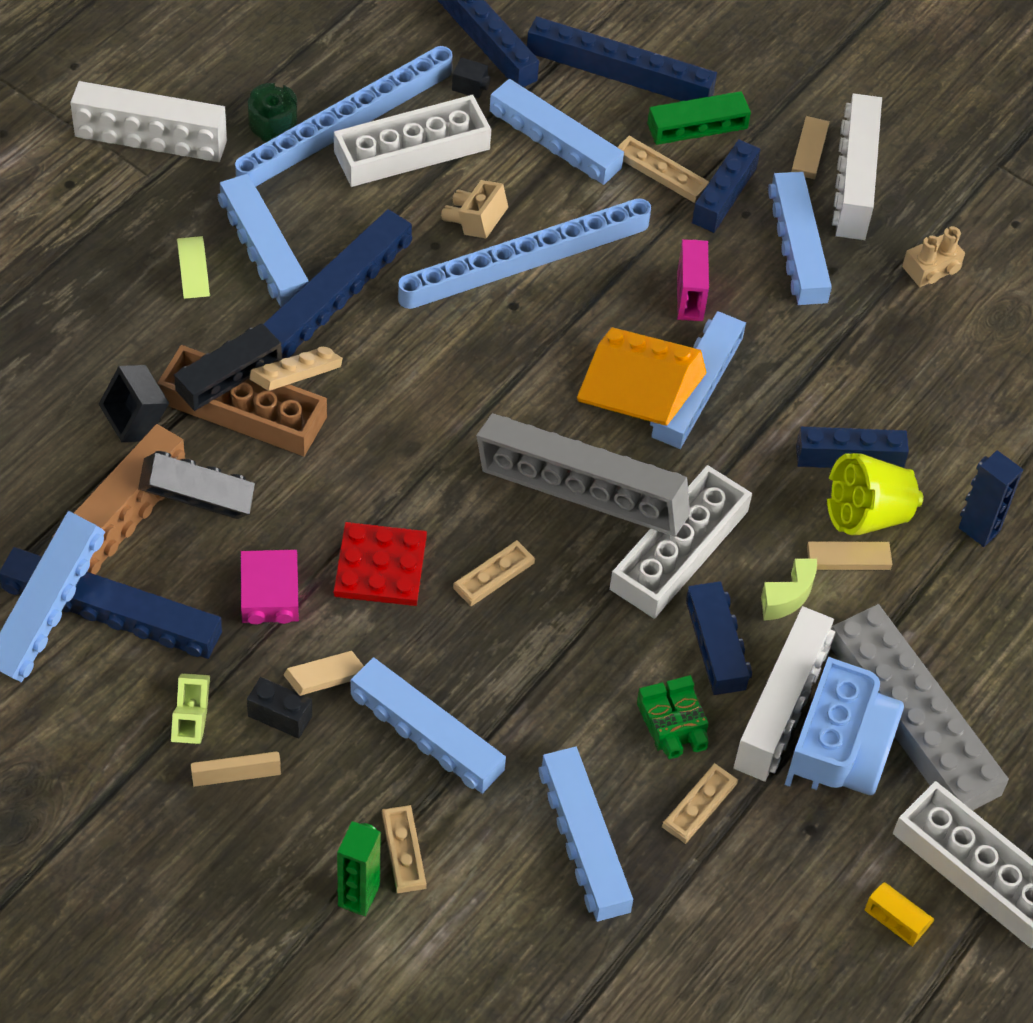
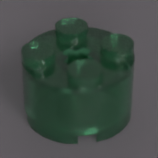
[247,83,298,142]

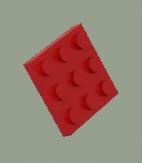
[334,522,427,606]

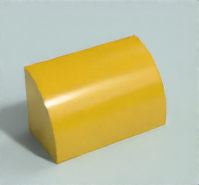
[865,882,934,947]

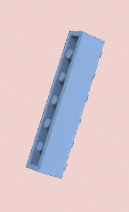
[490,79,624,185]
[768,172,832,305]
[218,173,309,307]
[650,311,746,449]
[0,511,105,682]
[351,657,506,794]
[539,746,633,922]

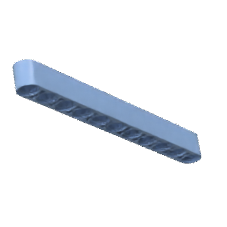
[235,46,452,187]
[398,198,651,309]

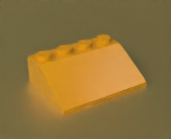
[577,327,707,426]

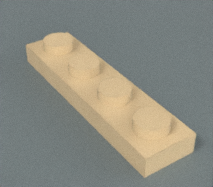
[617,136,709,203]
[250,347,343,391]

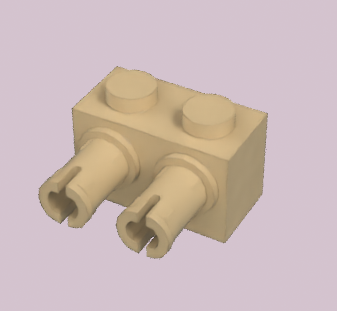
[441,180,508,239]
[902,226,965,287]

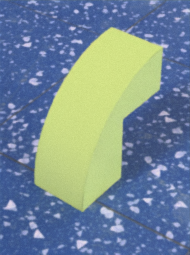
[177,236,210,299]
[761,559,817,621]
[171,674,210,744]

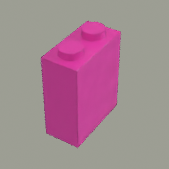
[677,239,709,321]
[241,550,299,624]

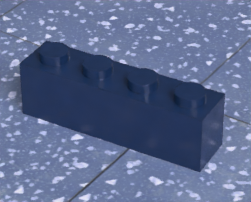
[692,139,760,233]
[796,426,909,468]
[958,450,1024,547]
[686,581,752,695]

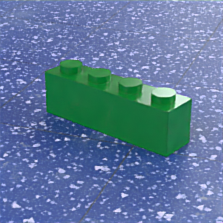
[647,91,751,145]
[337,821,381,917]

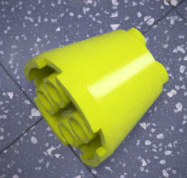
[827,453,923,535]

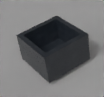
[99,365,169,443]

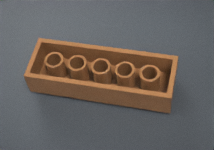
[157,345,327,457]
[52,424,185,574]

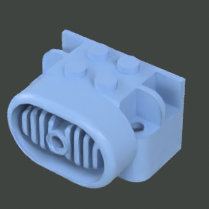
[785,657,904,795]

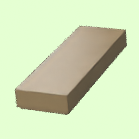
[791,116,830,179]
[453,540,535,606]
[807,542,892,570]
[284,651,364,696]
[191,751,281,787]
[662,763,738,844]
[382,805,426,893]

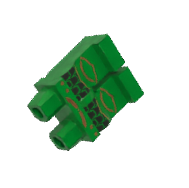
[637,675,709,760]

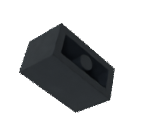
[247,677,312,739]

